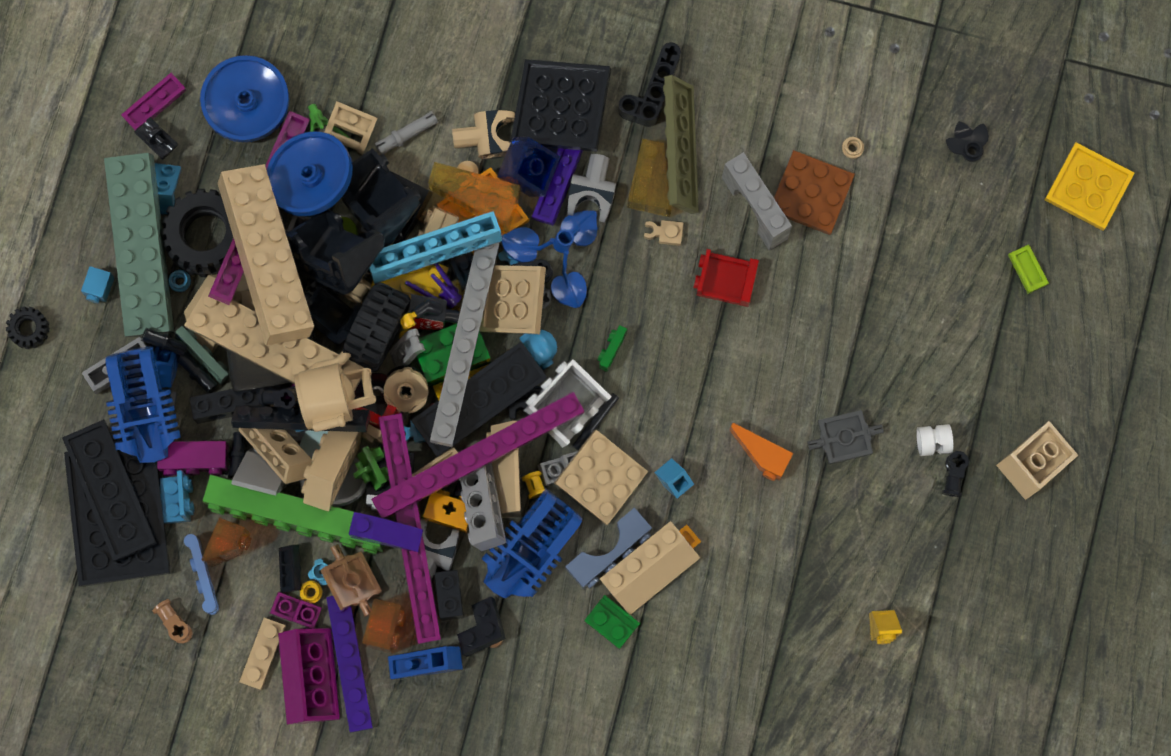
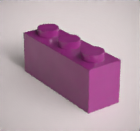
[157,441,229,476]

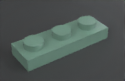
[175,326,228,385]

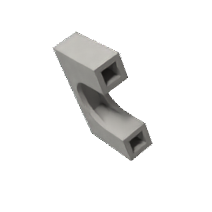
[722,152,792,250]

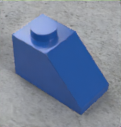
[154,347,179,388]

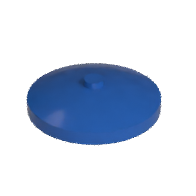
[200,56,289,142]
[267,132,353,216]

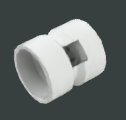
[917,424,953,456]

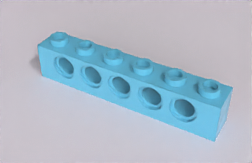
[369,211,502,284]

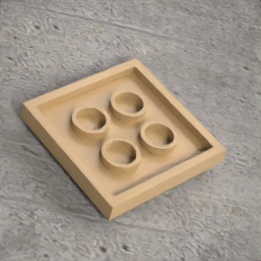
[480,265,546,335]
[554,430,648,525]

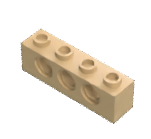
[239,428,312,484]

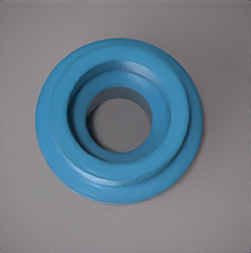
[168,270,191,292]

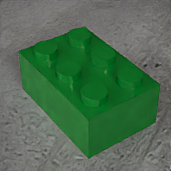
[417,324,491,387]

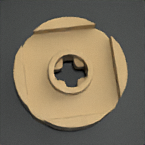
[384,367,429,413]

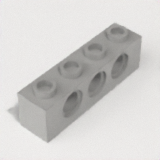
[459,462,506,551]

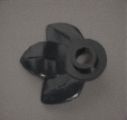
[946,121,989,162]

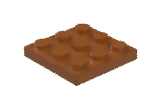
[774,150,855,235]

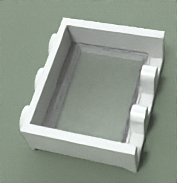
[524,360,612,448]

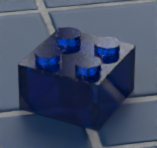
[497,137,560,197]

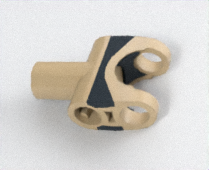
[452,110,520,159]

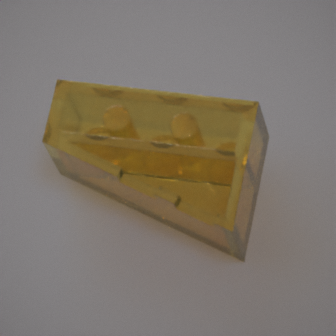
[627,138,671,217]

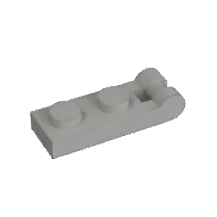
[389,329,425,367]

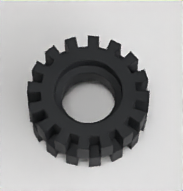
[6,306,50,349]

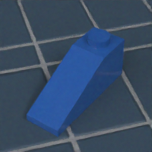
[388,646,463,679]

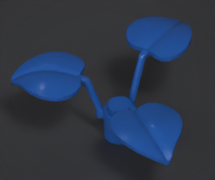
[501,211,597,308]

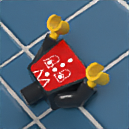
[399,294,459,338]

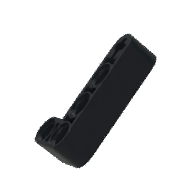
[618,42,681,127]

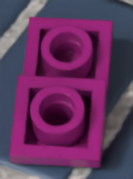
[269,592,322,629]

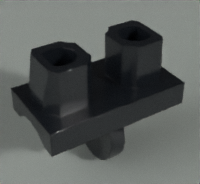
[134,117,178,160]

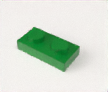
[597,325,627,372]

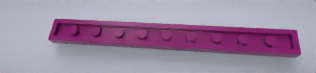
[208,111,310,305]
[371,392,585,519]
[378,414,441,644]

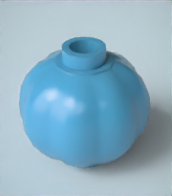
[519,330,557,370]

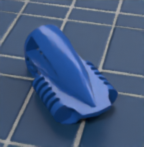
[105,346,181,463]
[482,488,583,598]

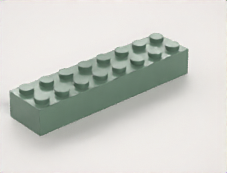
[104,153,174,337]

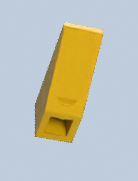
[869,610,902,645]

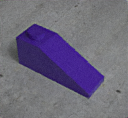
[349,512,423,552]

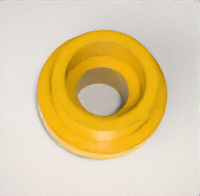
[300,581,323,604]

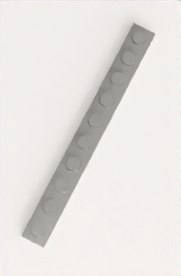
[430,242,500,447]

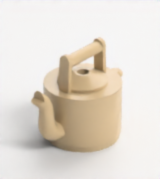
[294,351,376,432]

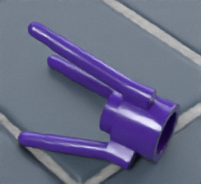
[405,263,462,309]

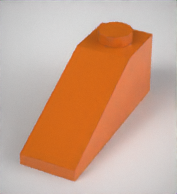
[730,423,793,481]

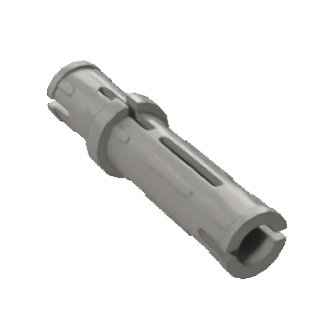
[374,111,438,154]

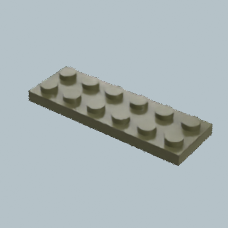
[663,75,699,214]

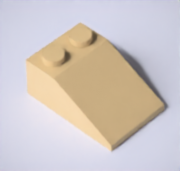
[996,421,1078,500]

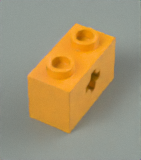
[423,490,469,533]

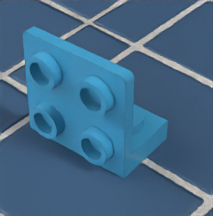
[155,163,181,215]
[160,470,195,524]

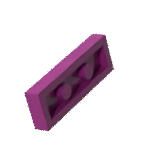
[121,73,187,130]

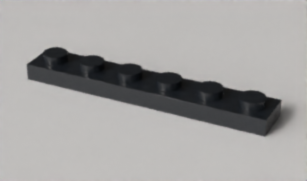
[231,406,370,432]

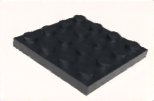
[510,59,611,152]

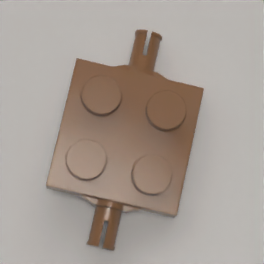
[320,544,382,617]

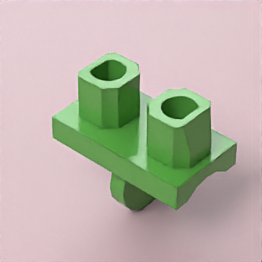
[353,446,389,491]

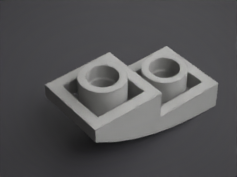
[537,451,578,486]

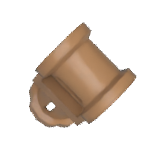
[152,599,193,644]

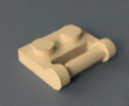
[324,101,377,155]

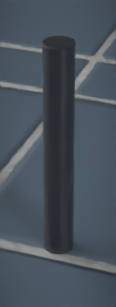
[572,393,619,451]

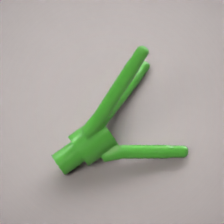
[308,104,350,138]

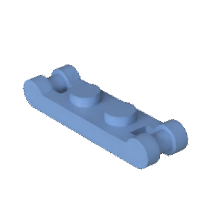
[184,534,219,615]

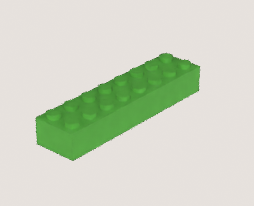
[203,475,385,555]

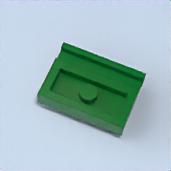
[584,595,640,650]

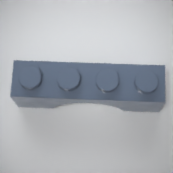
[565,508,652,589]

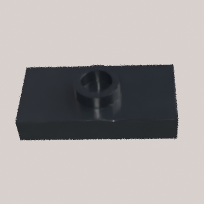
[279,545,301,593]

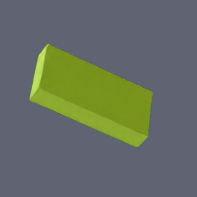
[1008,245,1049,294]

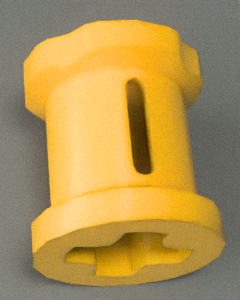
[522,471,545,499]

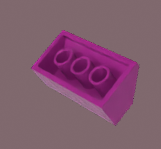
[278,628,340,725]

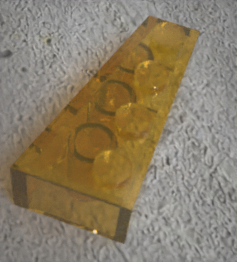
[428,162,521,233]

